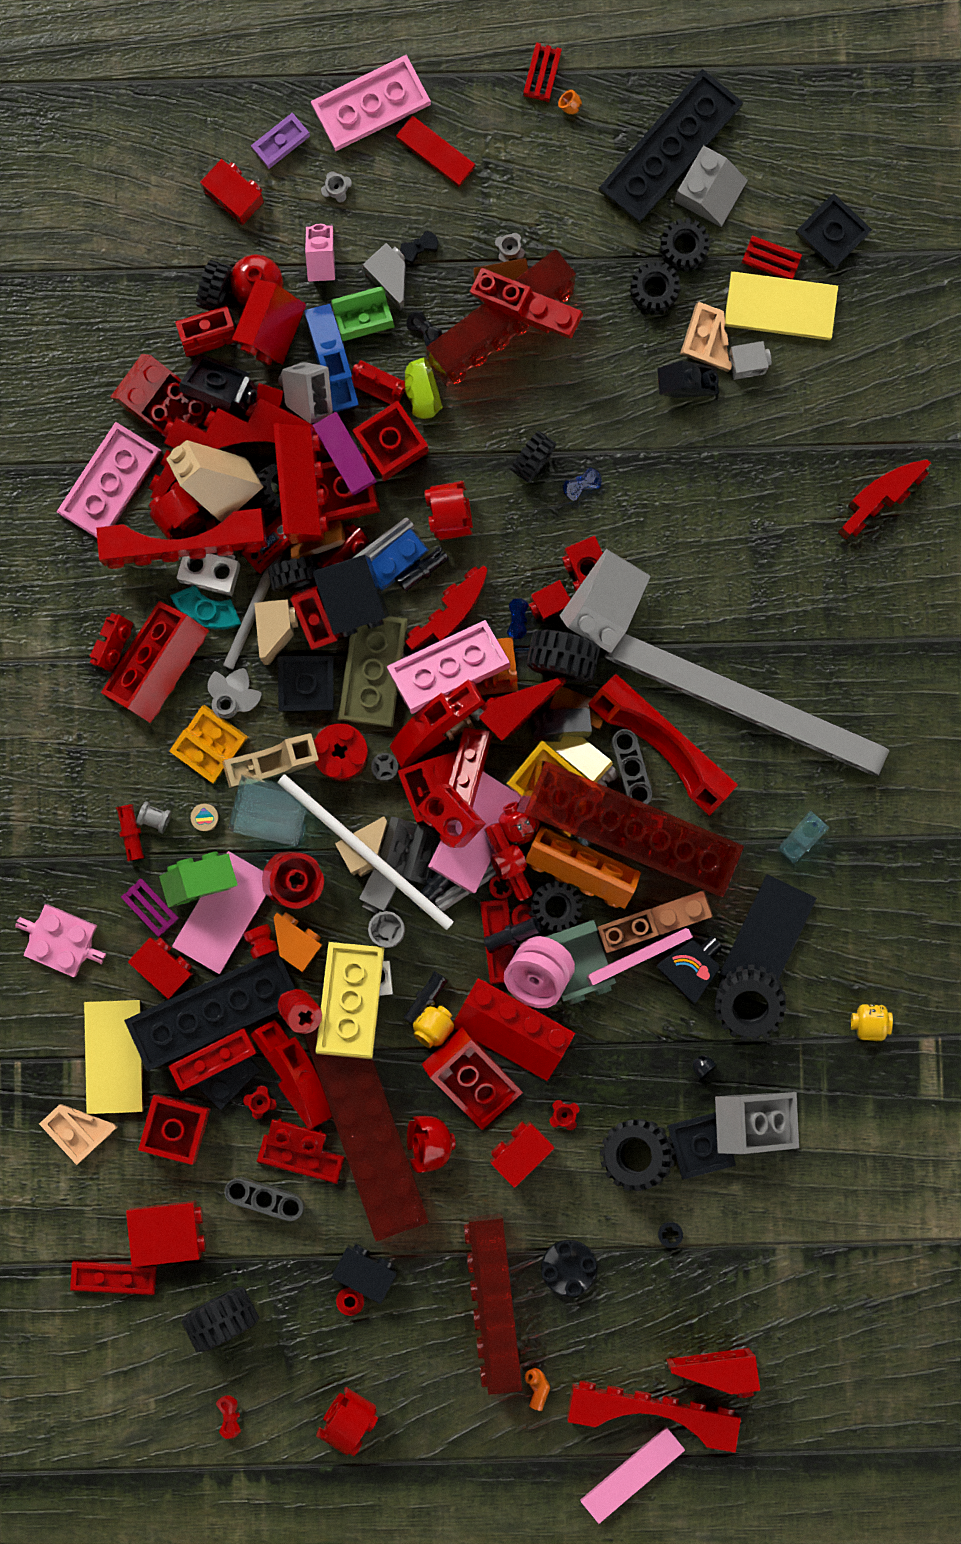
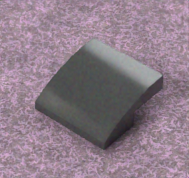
[376,816,441,885]

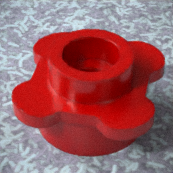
[243,1086,277,1119]
[549,1100,580,1130]

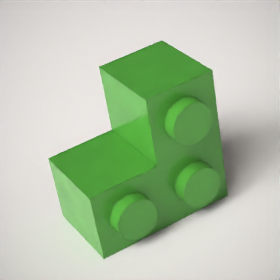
[159,851,238,908]

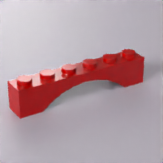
[96,508,267,569]
[588,674,738,816]
[567,1381,741,1453]

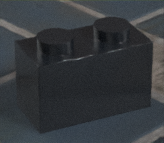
[331,1243,397,1304]

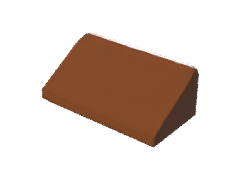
[473,258,529,282]
[290,520,347,559]
[548,686,604,731]

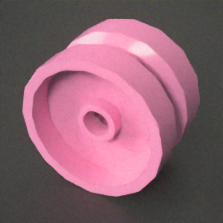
[504,936,575,1008]

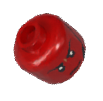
[498,801,539,845]

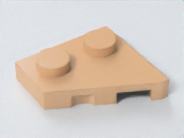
[680,302,732,372]
[39,1104,118,1165]

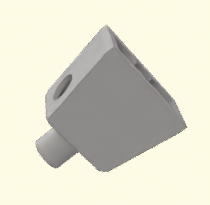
[278,362,333,424]

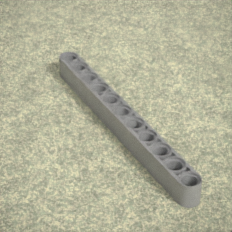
[604,634,889,776]

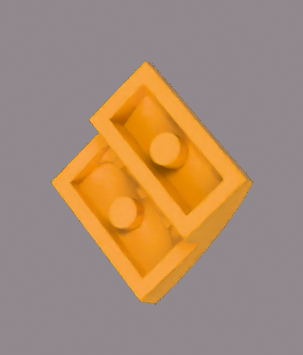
[169,705,248,783]

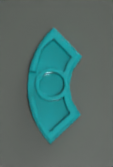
[170,585,241,630]

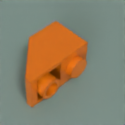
[274,912,323,972]

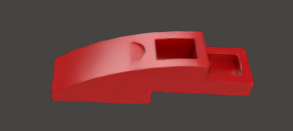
[470,268,583,339]
[838,459,931,539]
[405,565,488,654]
[390,679,485,769]
[251,1020,332,1130]

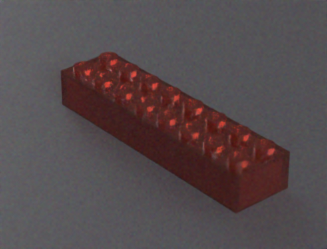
[516,760,744,897]
[304,1026,430,1242]

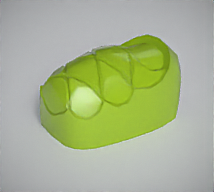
[405,357,443,419]

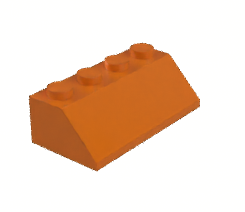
[525,825,641,909]

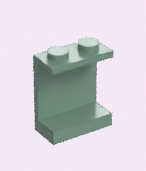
[546,920,616,1005]

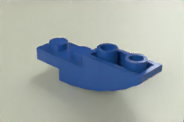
[304,304,359,413]
[372,529,429,592]

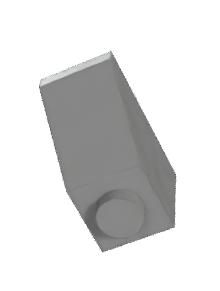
[362,243,406,311]

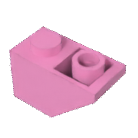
[305,224,335,282]

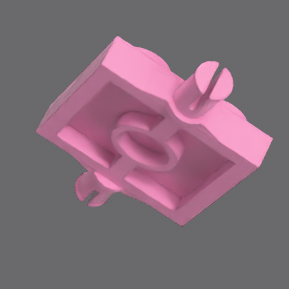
[15,904,106,977]

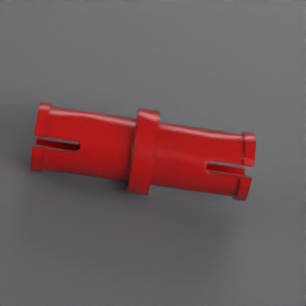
[116,804,145,861]

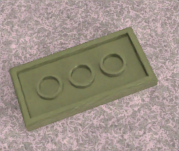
[338,616,408,727]

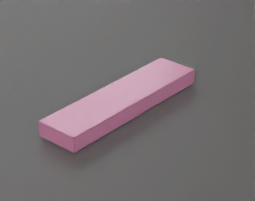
[586,928,692,986]
[580,1427,685,1524]

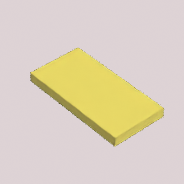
[725,271,838,340]
[316,942,385,1059]
[84,1000,144,1114]

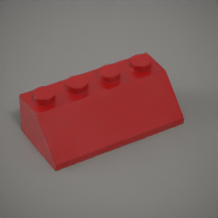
[273,423,328,544]
[101,601,209,723]
[453,978,575,1081]

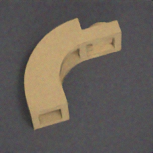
[222,733,319,788]

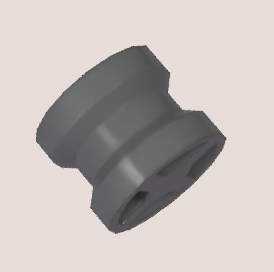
[371,753,399,782]

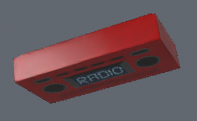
[241,516,292,574]

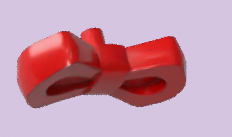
[216,1395,241,1439]

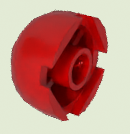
[229,254,284,307]
[407,1116,456,1173]

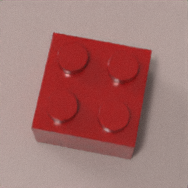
[352,401,429,482]
[138,1094,211,1165]
[490,1121,555,1188]

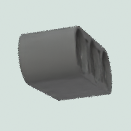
[611,729,652,809]
[224,1177,305,1221]

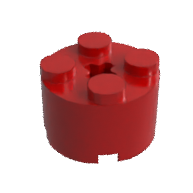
[149,481,213,540]
[425,481,473,540]
[314,724,369,781]
[262,851,324,909]
[316,1387,378,1456]

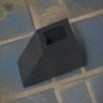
[657,361,719,398]

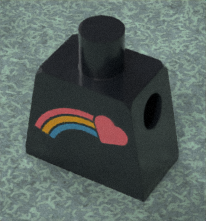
[655,936,723,1004]

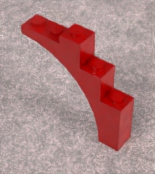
[148,397,316,499]

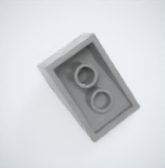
[559,549,650,653]
[715,1092,799,1154]

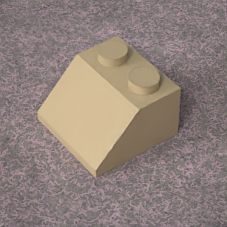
[254,600,298,665]
[335,817,389,877]

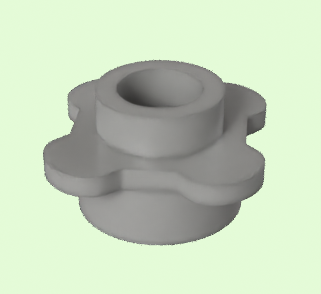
[321,172,352,202]
[495,233,525,262]

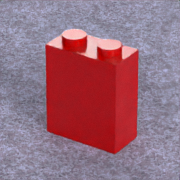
[232,279,307,365]
[126,1201,206,1267]

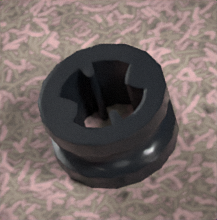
[658,1221,683,1248]

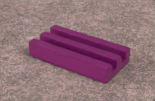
[121,878,179,937]

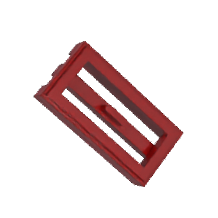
[523,42,562,102]
[742,235,802,280]

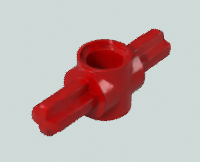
[485,823,532,901]

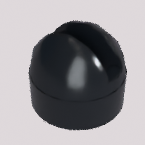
[693,1055,717,1080]

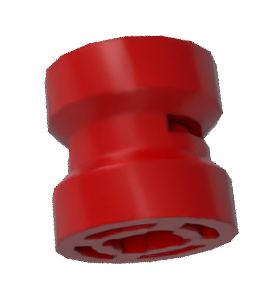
[243,924,279,960]

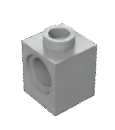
[729,341,771,380]
[359,869,397,914]

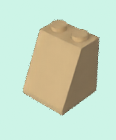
[166,440,263,522]

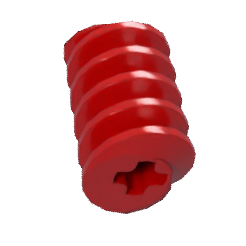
[278,989,322,1034]

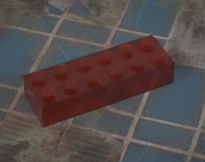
[426,249,576,386]
[464,1213,522,1395]

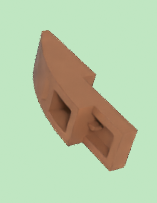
[598,891,713,953]

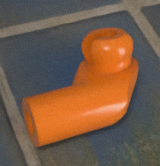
[525,1368,550,1411]

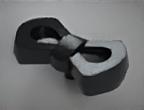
[400,231,439,264]
[406,311,442,347]

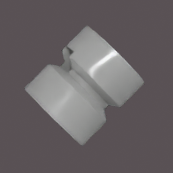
[368,911,405,948]

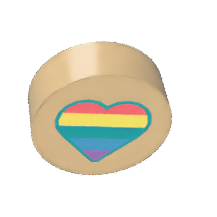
[191,804,219,832]

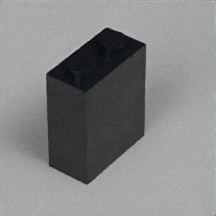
[313,553,389,637]

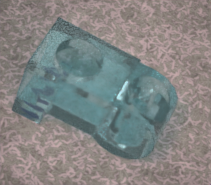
[777,810,829,864]

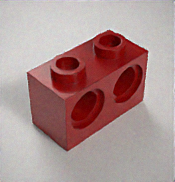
[417,784,486,848]

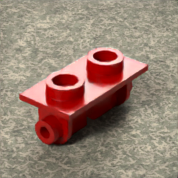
[351,360,406,405]
[317,524,369,569]
[89,613,134,673]
[266,1118,327,1158]

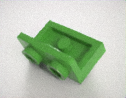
[331,286,394,341]

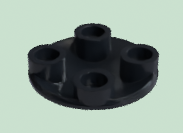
[541,1240,597,1297]

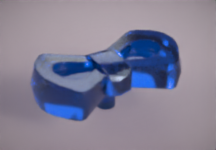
[563,468,602,501]
[507,598,529,639]

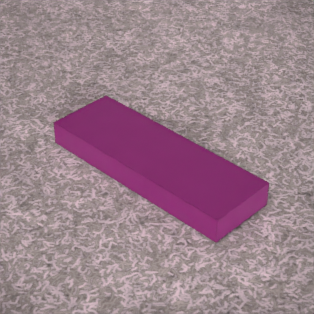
[313,412,377,495]

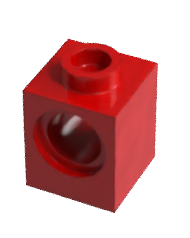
[528,580,571,623]

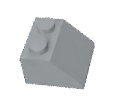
[675,145,747,227]

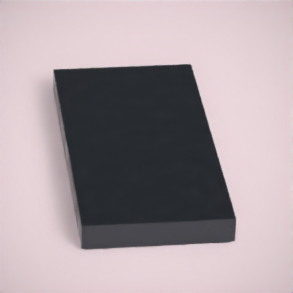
[719,874,817,981]

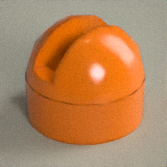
[558,90,582,114]

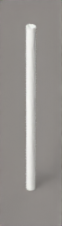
[277,774,454,930]

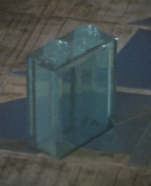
[228,774,310,846]

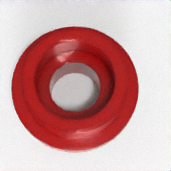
[336,1287,364,1316]

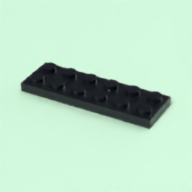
[598,69,743,225]
[124,950,295,1071]

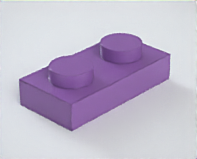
[251,113,310,169]

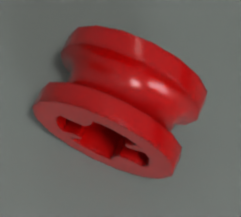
[489,875,513,899]

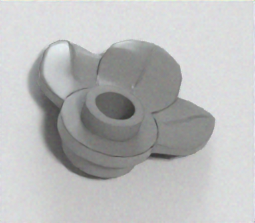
[208,668,262,719]

